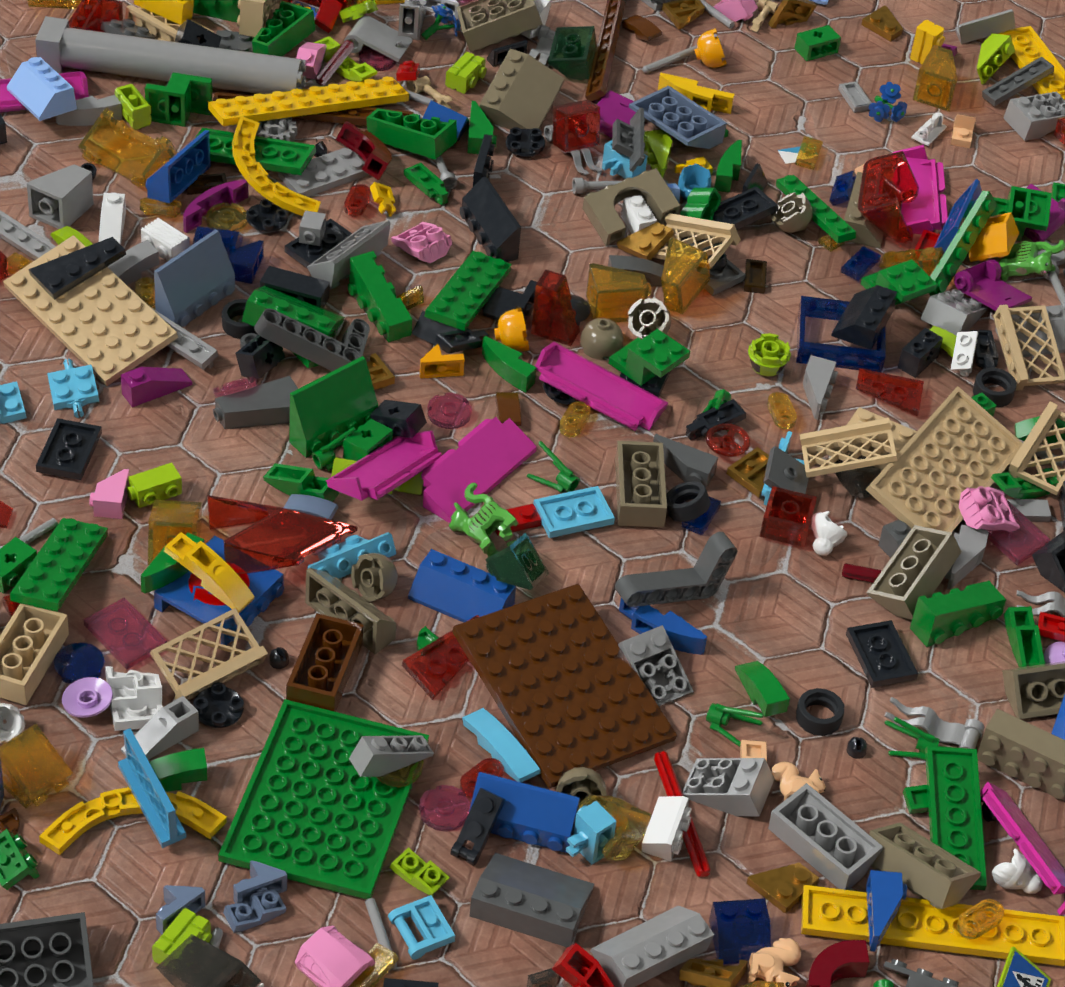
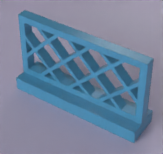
[118,728,186,848]

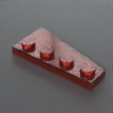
[402,615,479,700]

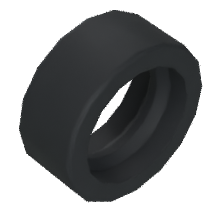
[222,299,257,339]
[973,368,1017,407]
[666,481,711,522]
[796,688,844,736]

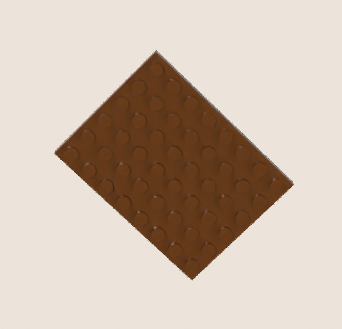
[452,583,677,788]

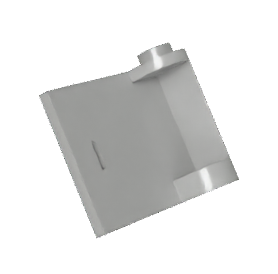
[344,16,413,62]

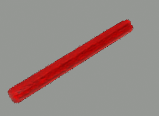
[654,751,711,878]

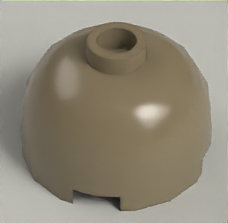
[771,192,813,233]
[628,298,672,339]
[580,318,623,360]
[351,553,398,602]
[556,767,607,810]

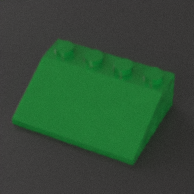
[242,286,345,338]
[289,356,378,458]

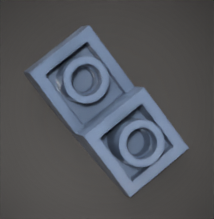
[283,494,338,523]
[223,889,287,933]

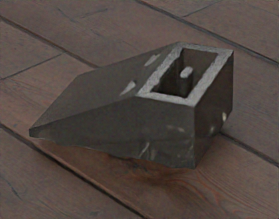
[156,934,261,987]

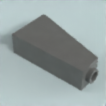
[213,376,298,429]

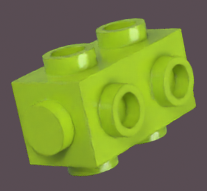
[127,462,182,508]

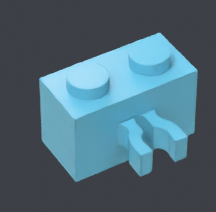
[602,140,647,179]
[566,801,617,865]

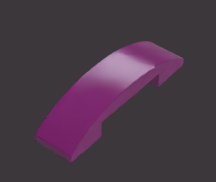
[183,179,249,233]

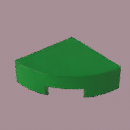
[417,626,441,658]

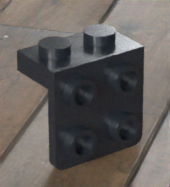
[483,280,541,321]

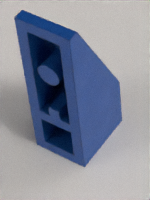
[866,870,907,952]

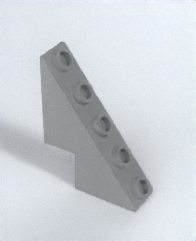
[398,0,427,40]

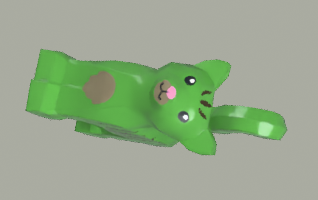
[999,240,1065,281]
[448,483,518,557]

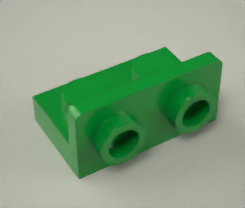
[0,829,40,890]

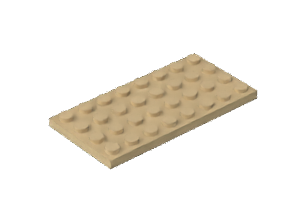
[3,235,178,386]
[865,386,1023,533]

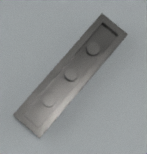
[982,57,1054,106]

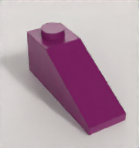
[121,367,192,407]

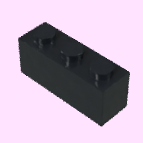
[260,266,330,309]

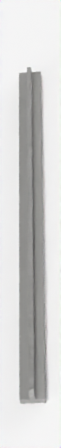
[0,210,219,370]

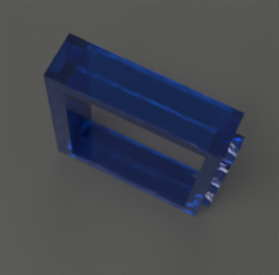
[796,296,886,373]

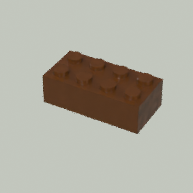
[286,613,364,712]

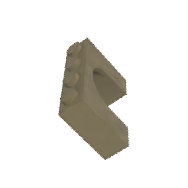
[582,168,680,246]

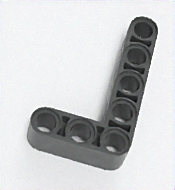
[254,309,370,371]
[615,532,738,607]

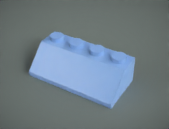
[7,57,77,121]

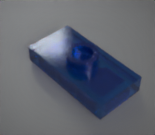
[829,170,857,206]
[841,246,881,281]
[681,496,721,535]

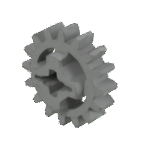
[256,117,297,141]

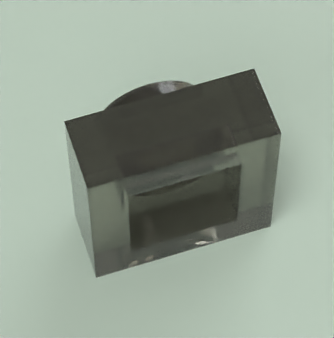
[527,968,558,987]

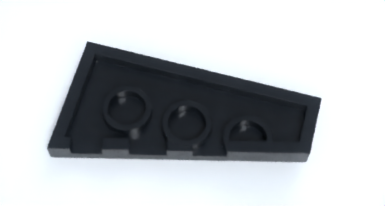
[28,237,126,300]

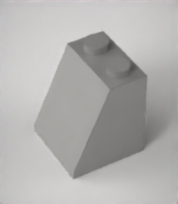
[27,164,94,229]

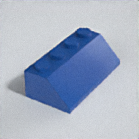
[146,130,211,204]
[933,179,982,257]
[408,549,517,623]
[469,772,580,853]

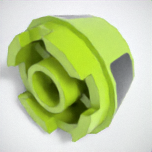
[748,333,791,376]

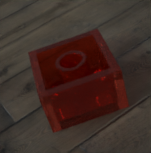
[553,99,600,152]
[759,486,817,548]

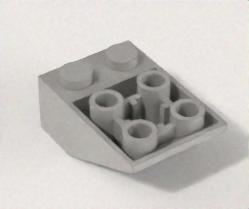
[1004,92,1065,141]
[921,289,988,336]
[618,625,694,706]
[682,758,774,816]

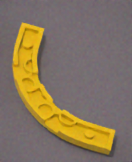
[232,116,321,216]
[39,787,227,855]

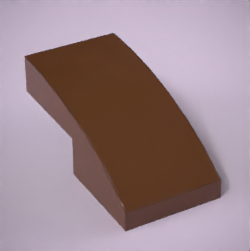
[622,15,662,41]
[495,392,521,426]

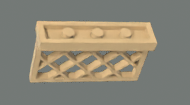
[125,5,214,42]
[652,213,741,269]
[993,305,1065,390]
[1008,402,1065,495]
[800,418,898,478]
[150,608,268,701]

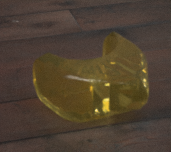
[578,795,652,860]

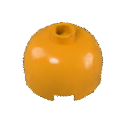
[694,28,727,68]
[494,308,529,352]

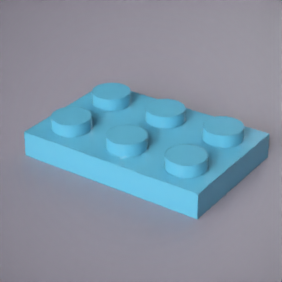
[533,486,615,538]

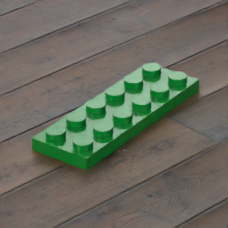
[195,128,316,175]
[424,251,512,331]
[10,518,108,612]
[925,746,987,891]

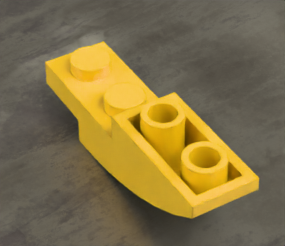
[658,73,735,114]
[164,532,255,613]

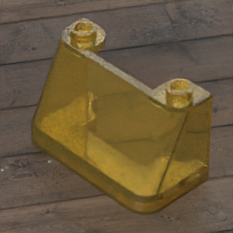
[78,108,178,187]

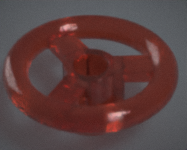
[706,423,750,457]

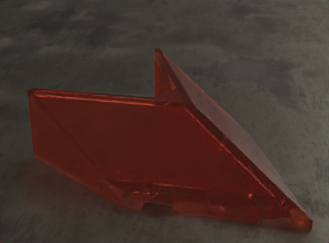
[207,495,358,574]

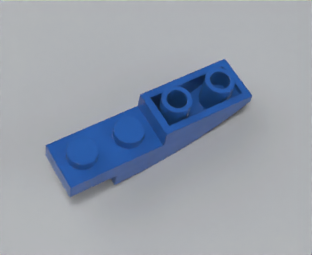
[619,598,707,655]

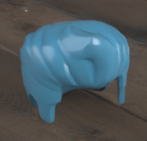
[678,164,711,200]

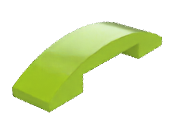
[314,36,377,82]

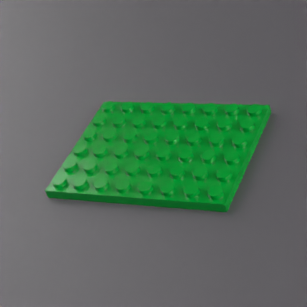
[218,699,429,899]

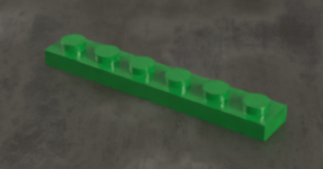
[776,175,856,243]
[929,190,997,296]

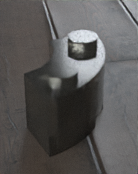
[828,451,881,499]

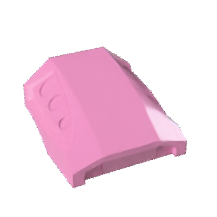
[391,222,452,263]
[959,486,1020,532]
[295,925,375,987]

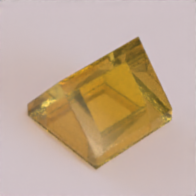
[818,234,845,252]
[397,285,424,310]

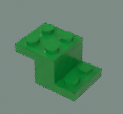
[145,72,212,127]
[991,186,1052,241]
[861,259,937,305]
[608,329,691,386]

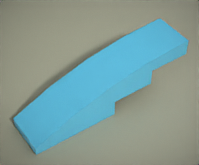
[462,708,541,782]

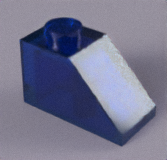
[229,240,264,284]

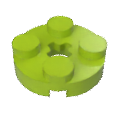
[339,0,378,23]

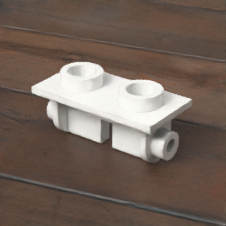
[911,112,947,146]
[951,331,978,376]

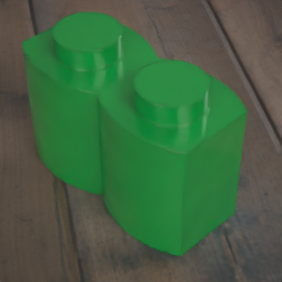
[680,188,721,221]

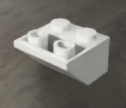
[642,796,692,861]

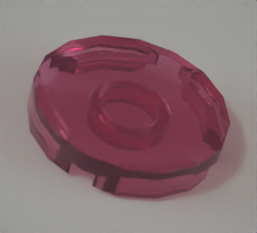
[358,45,397,71]
[212,376,258,397]
[427,393,472,429]
[419,785,471,832]

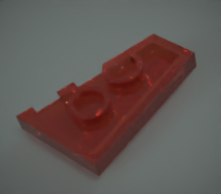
[856,368,924,416]

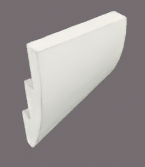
[105,666,163,731]

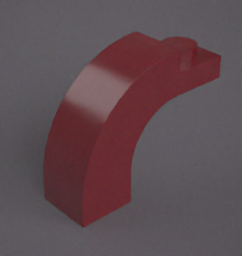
[335,121,392,180]
[806,940,870,987]

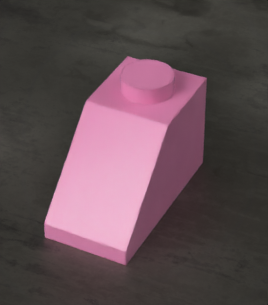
[713,0,758,22]
[296,42,327,79]
[89,469,129,519]

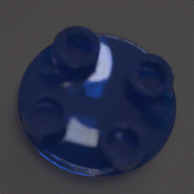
[54,642,104,683]

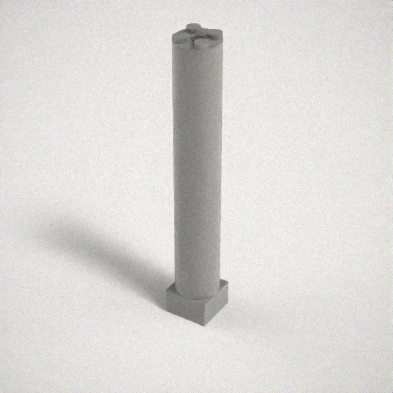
[35,16,307,94]

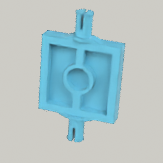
[47,359,99,418]

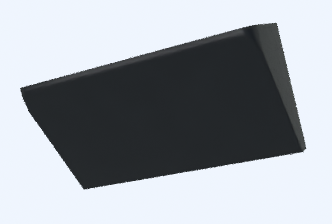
[487,40,528,67]
[742,163,768,192]

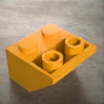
[969,212,1019,262]

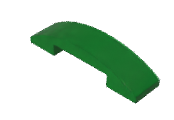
[991,468,1063,499]

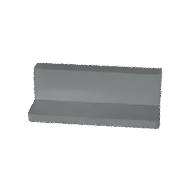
[955,9,1015,44]

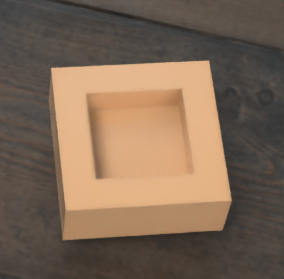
[740,740,767,762]

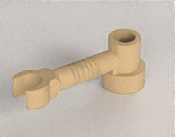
[750,0,779,32]
[407,76,453,109]

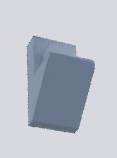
[233,860,287,904]
[156,885,205,934]

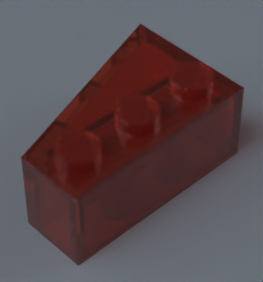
[69,0,123,33]
[531,269,580,347]

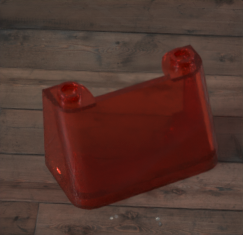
[858,151,919,243]

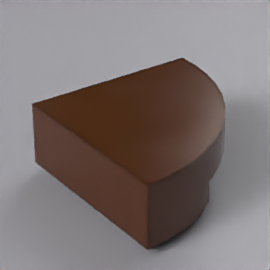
[0,808,20,835]

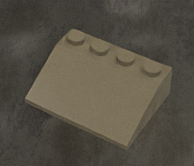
[456,0,543,52]
[480,49,565,129]

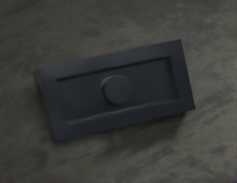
[412,310,460,349]

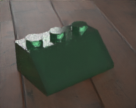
[548,26,597,80]
[485,532,549,590]

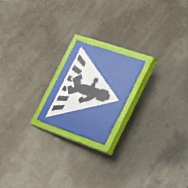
[997,946,1051,987]

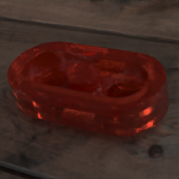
[344,184,371,217]
[460,758,504,798]

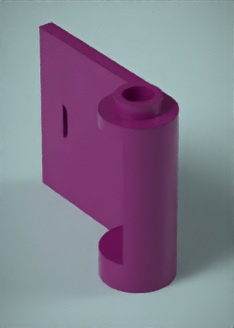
[578,90,636,138]
[1024,184,1065,242]
[954,259,1032,311]

